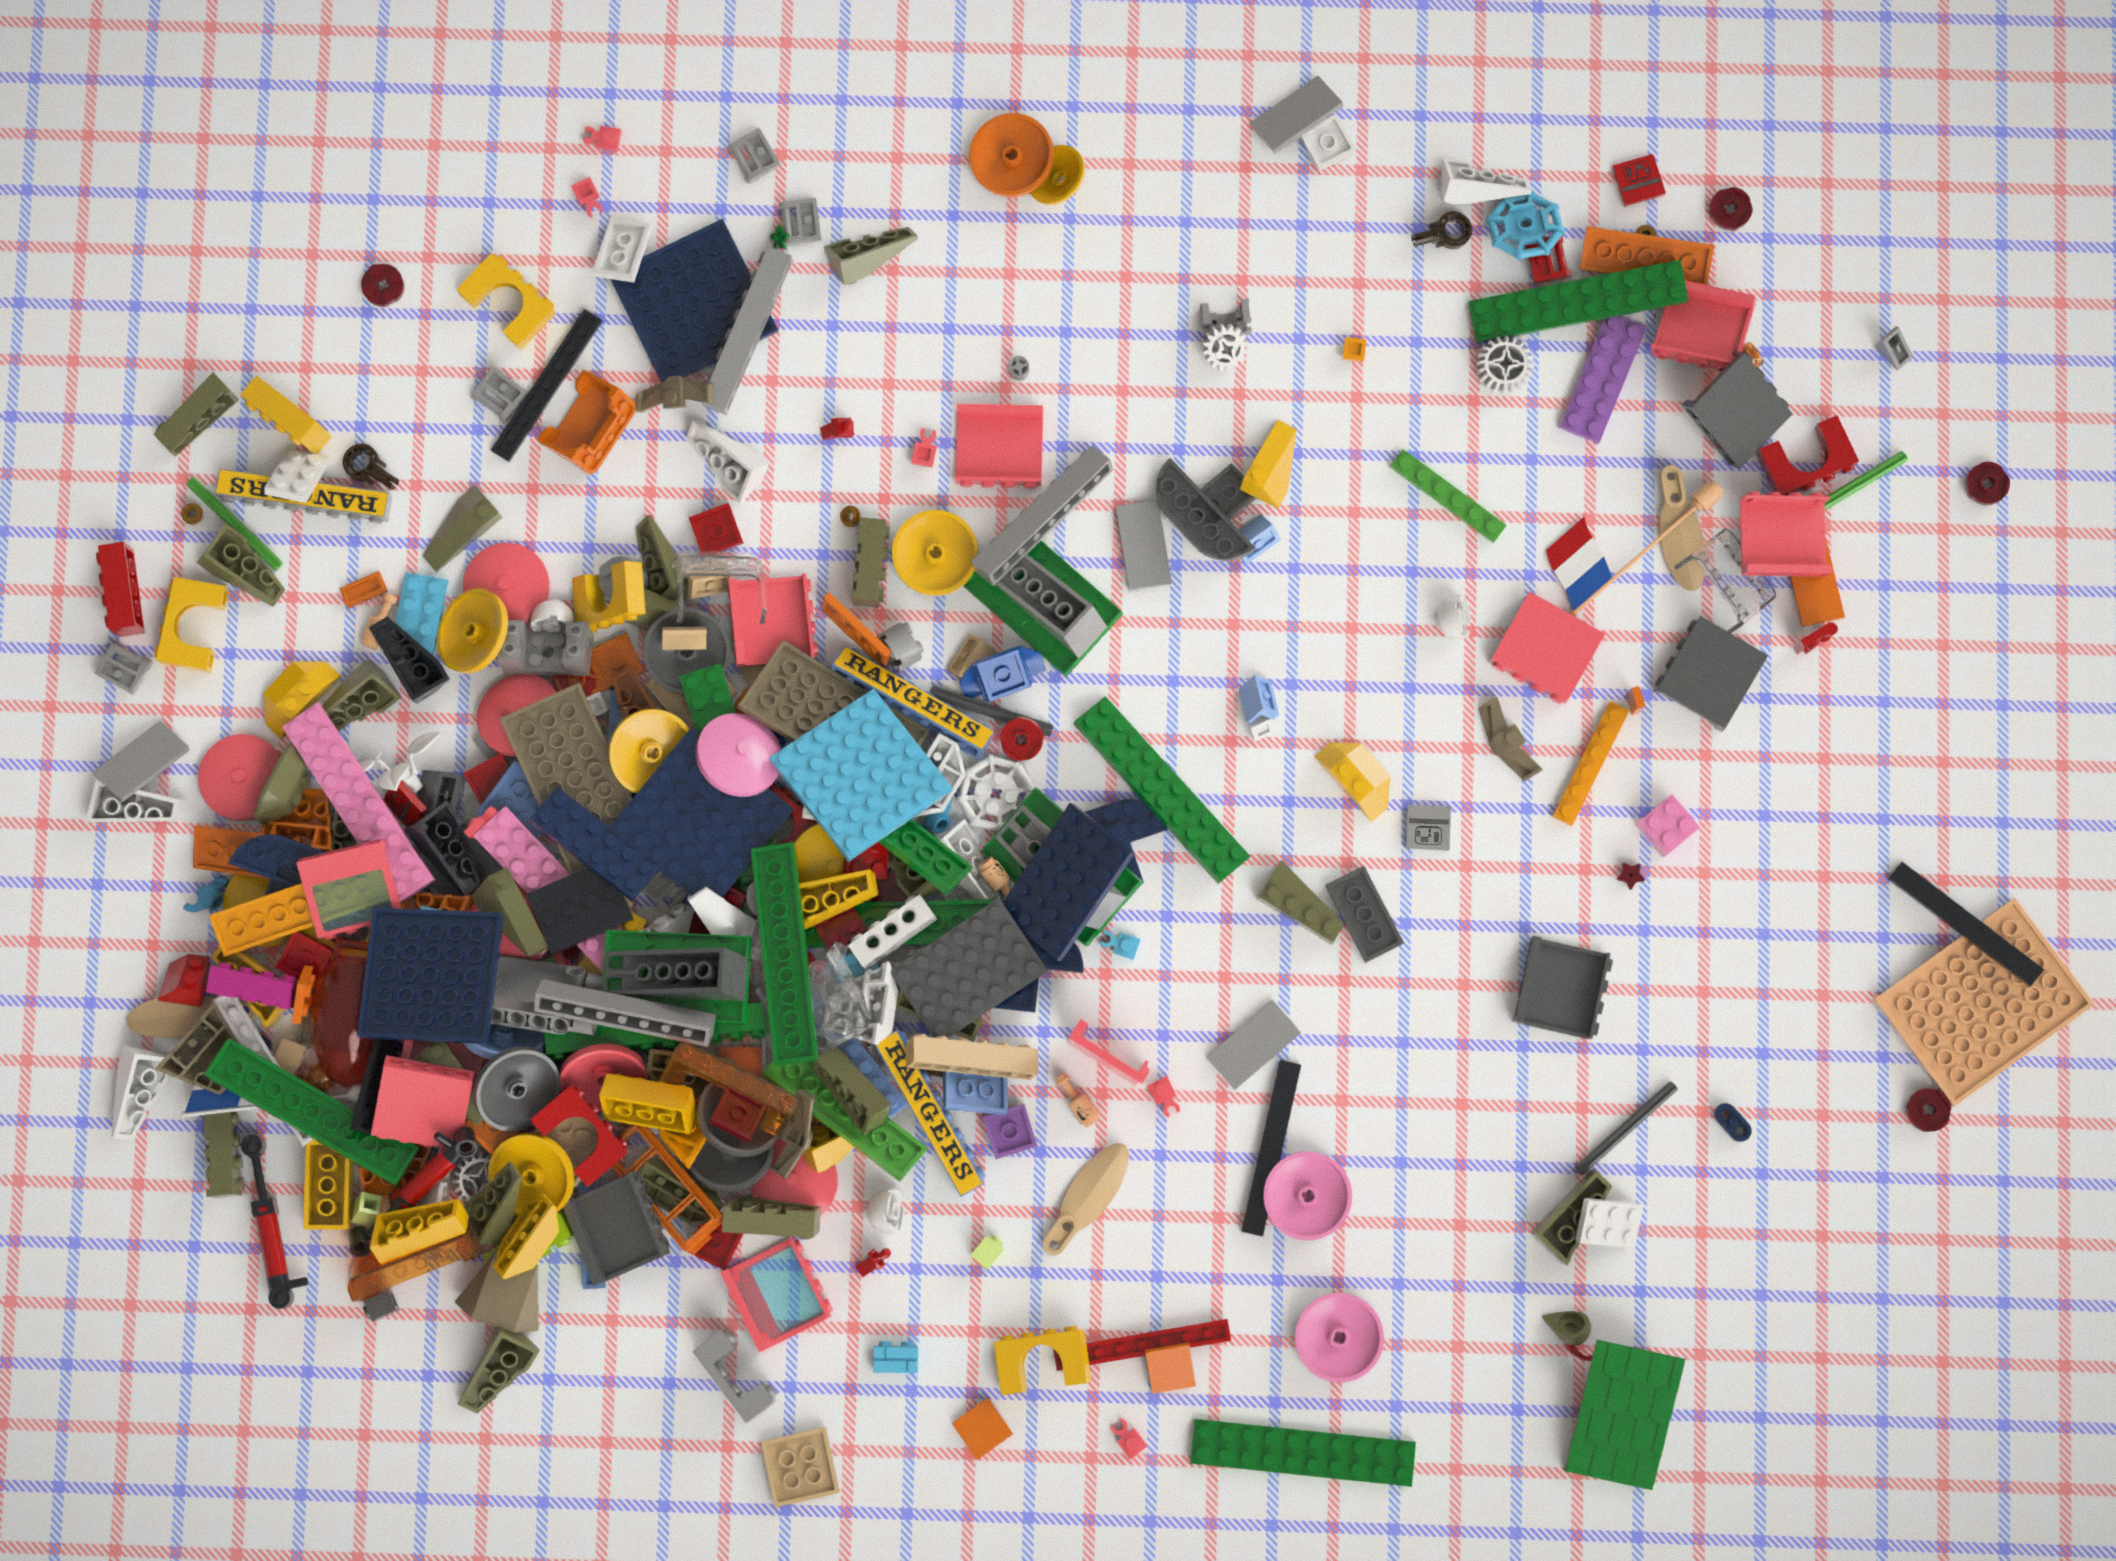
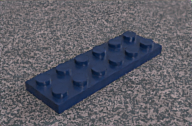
[529,787,661,902]

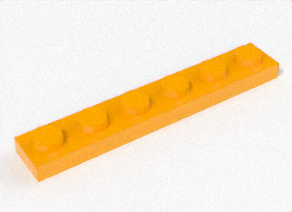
[1552,701,1629,827]

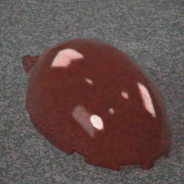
[310,937,374,1088]

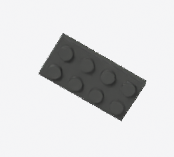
[1325,866,1404,963]

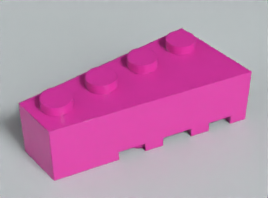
[206,962,298,1009]

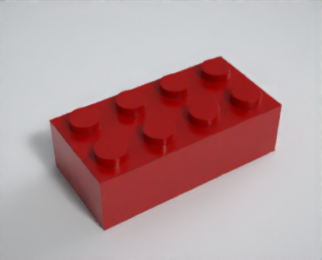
[96,541,145,637]

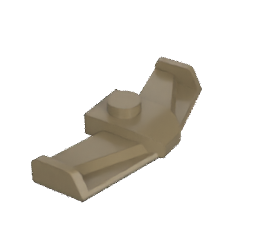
[635,375,714,413]
[1478,696,1543,782]
[770,1089,816,1179]

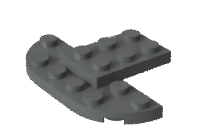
[1156,458,1257,561]

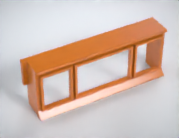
[612,1124,723,1255]

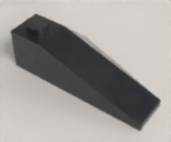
[369,616,450,704]

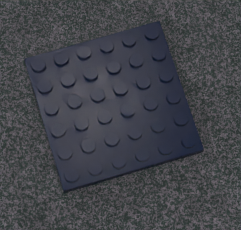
[610,218,779,383]
[608,727,794,898]
[357,908,504,1044]

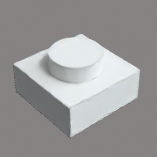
[586,691,609,718]
[1248,716,1275,742]

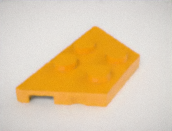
[659,1098,707,1169]

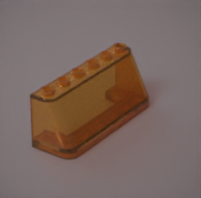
[660,1043,797,1137]
[347,1225,485,1302]

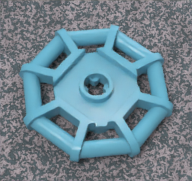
[1485,191,1566,261]

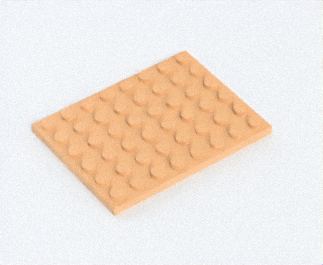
[1873,898,2095,1107]

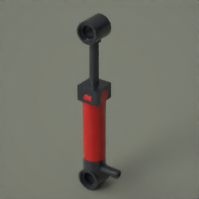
[348,1127,477,1257]
[240,1135,308,1309]

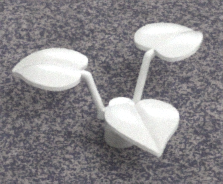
[358,732,443,794]

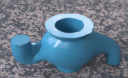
[921,800,952,834]
[183,875,230,913]

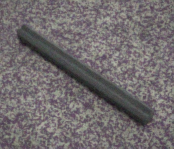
[930,686,1053,737]
[1575,1081,1678,1175]

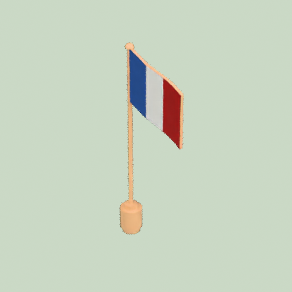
[1546,480,1724,617]

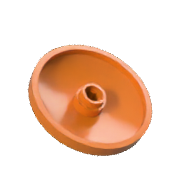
[969,113,1054,197]

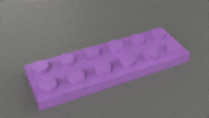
[1559,316,1647,444]

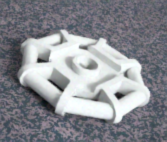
[956,754,1037,832]

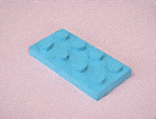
[395,572,449,656]

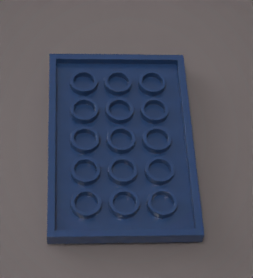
[1002,802,1135,961]

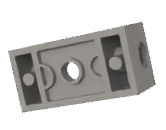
[497,620,594,676]
[692,1330,778,1423]

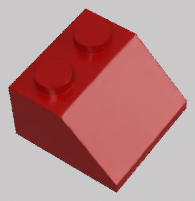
[158,954,211,1007]

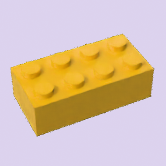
[599,1073,696,1134]
[303,1141,354,1230]

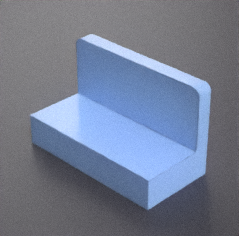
[1239,514,1281,564]
[1239,675,1279,724]

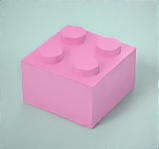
[1635,794,1701,858]

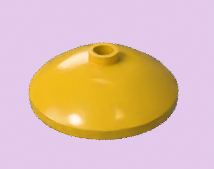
[1030,145,1085,205]

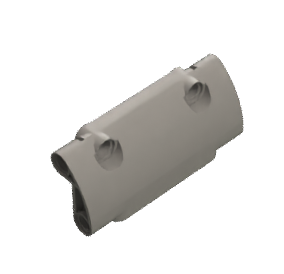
[491,955,603,1035]

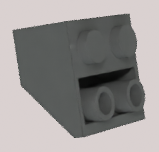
[417,770,466,815]

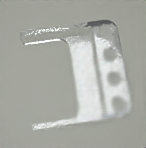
[1674,529,1776,637]
[673,551,767,624]
[755,944,870,1055]

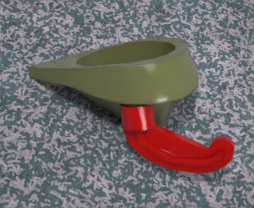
[1542,1311,1593,1361]

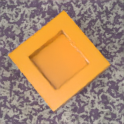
[1342,337,1367,362]

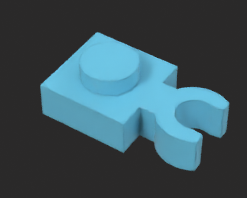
[1100,931,1141,961]

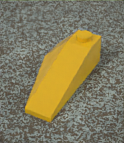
[1240,420,1297,509]
[802,1115,888,1173]

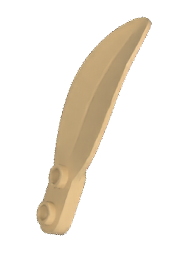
[1659,465,1705,591]
[127,996,257,1038]
[1043,1143,1129,1256]

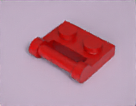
[1525,236,1571,284]
[1793,622,1838,655]

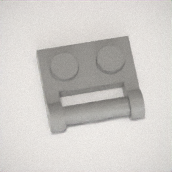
[727,128,781,184]
[778,198,822,246]
[470,366,528,423]
[94,641,152,695]
[642,871,689,913]

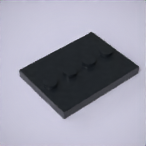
[526,868,634,955]

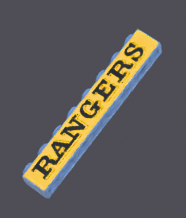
[831,646,995,761]
[875,1028,986,1197]

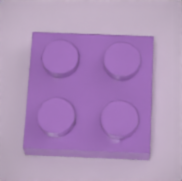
[983,1104,1037,1159]

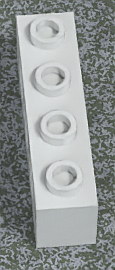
[848,894,937,970]

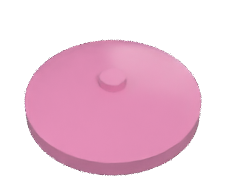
[696,713,781,797]
[1263,1152,1352,1241]
[1295,1293,1384,1382]

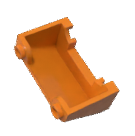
[536,369,636,474]

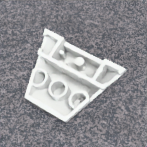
[823,961,898,1045]

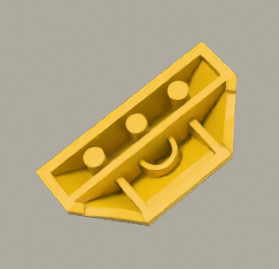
[263,661,342,739]
[1314,742,1390,822]
[492,1194,559,1279]

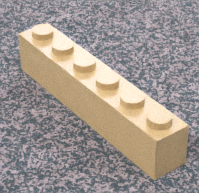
[906,1034,1038,1080]

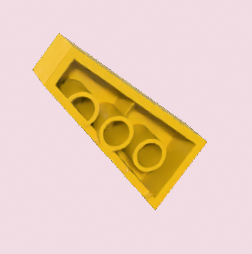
[211,946,287,1028]

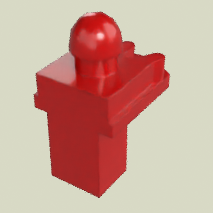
[820,417,855,440]
[855,1248,891,1278]

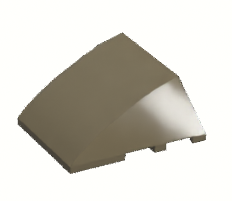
[155,1002,238,1095]
[455,1250,539,1333]

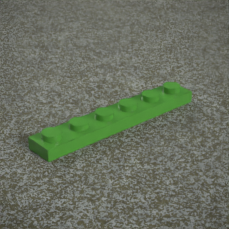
[1390,449,1507,544]

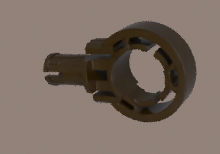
[1411,211,1472,249]
[342,444,400,490]

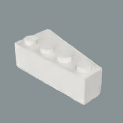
[86,780,186,823]

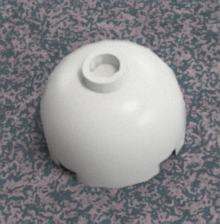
[1434,594,1471,638]
[531,598,574,633]
[865,1189,905,1234]

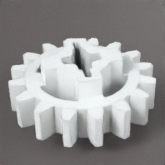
[1202,324,1249,371]

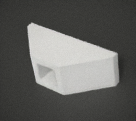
[640,903,694,933]

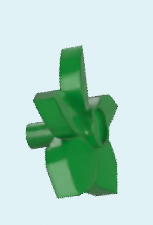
[769,225,790,250]

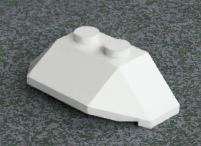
[915,733,966,817]

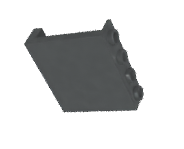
[1681,351,1793,469]
[1654,616,1768,732]
[1513,935,1613,1040]
[563,1171,670,1285]

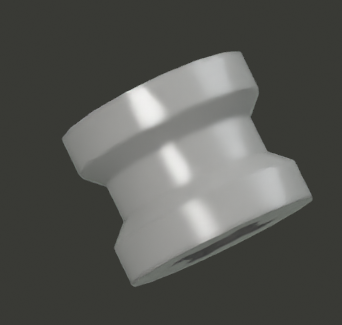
[1008,356,1030,381]

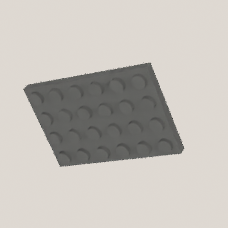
[891,898,1048,1038]

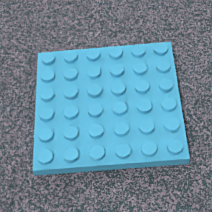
[769,689,953,862]

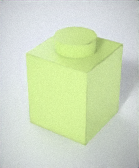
[350,1191,382,1227]
[970,1235,1005,1270]

